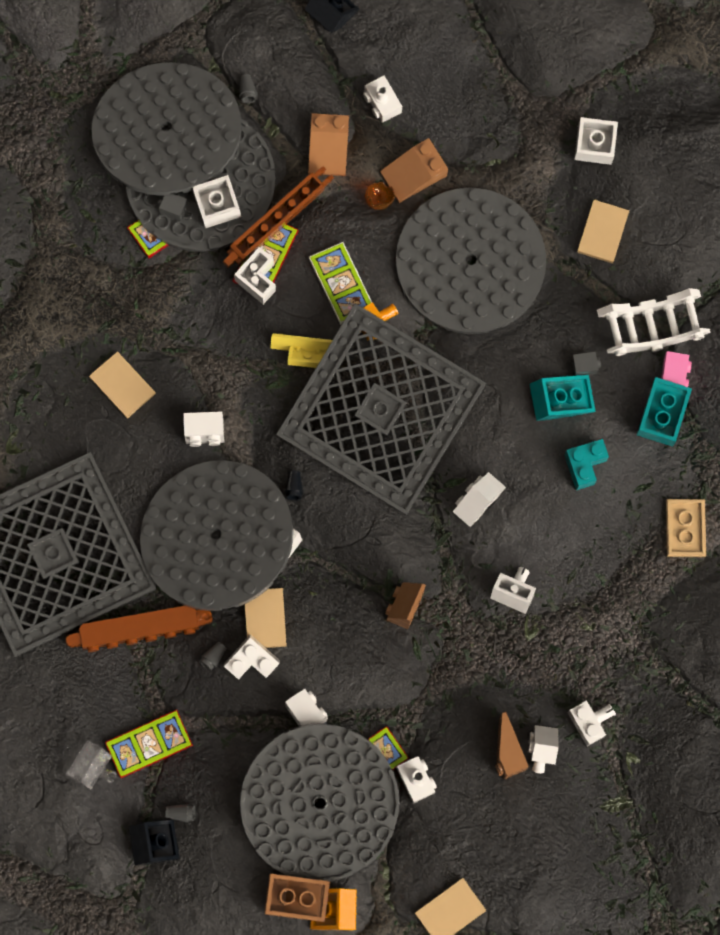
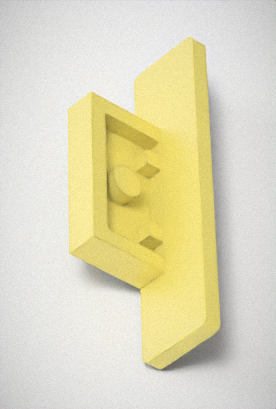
[271,333,333,368]

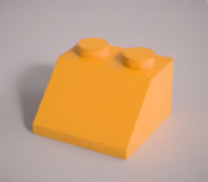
[310,889,356,930]

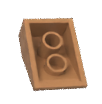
[308,113,349,176]
[380,138,448,203]
[385,582,426,630]
[495,712,529,779]
[264,874,330,922]

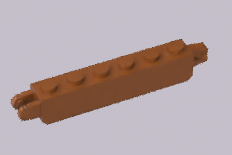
[223,166,334,268]
[66,606,213,652]

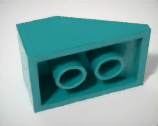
[529,375,596,421]
[636,377,692,447]

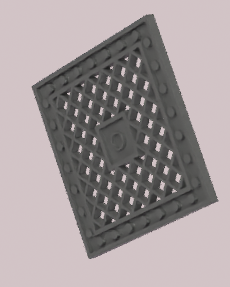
[276,303,487,515]
[0,452,157,657]

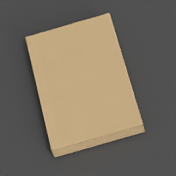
[577,200,629,264]
[89,351,156,419]
[666,499,706,557]
[245,588,287,648]
[415,878,486,935]

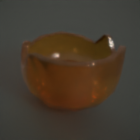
[364,182,395,210]

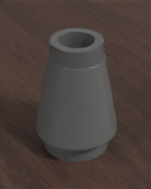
[239,74,258,103]
[199,642,226,671]
[165,803,196,823]

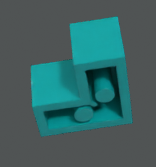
[564,439,609,490]

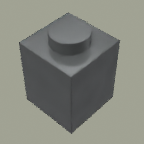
[157,193,188,221]
[571,352,601,376]

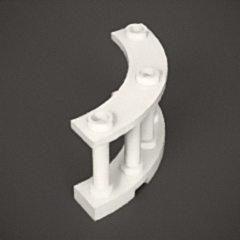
[597,288,711,356]

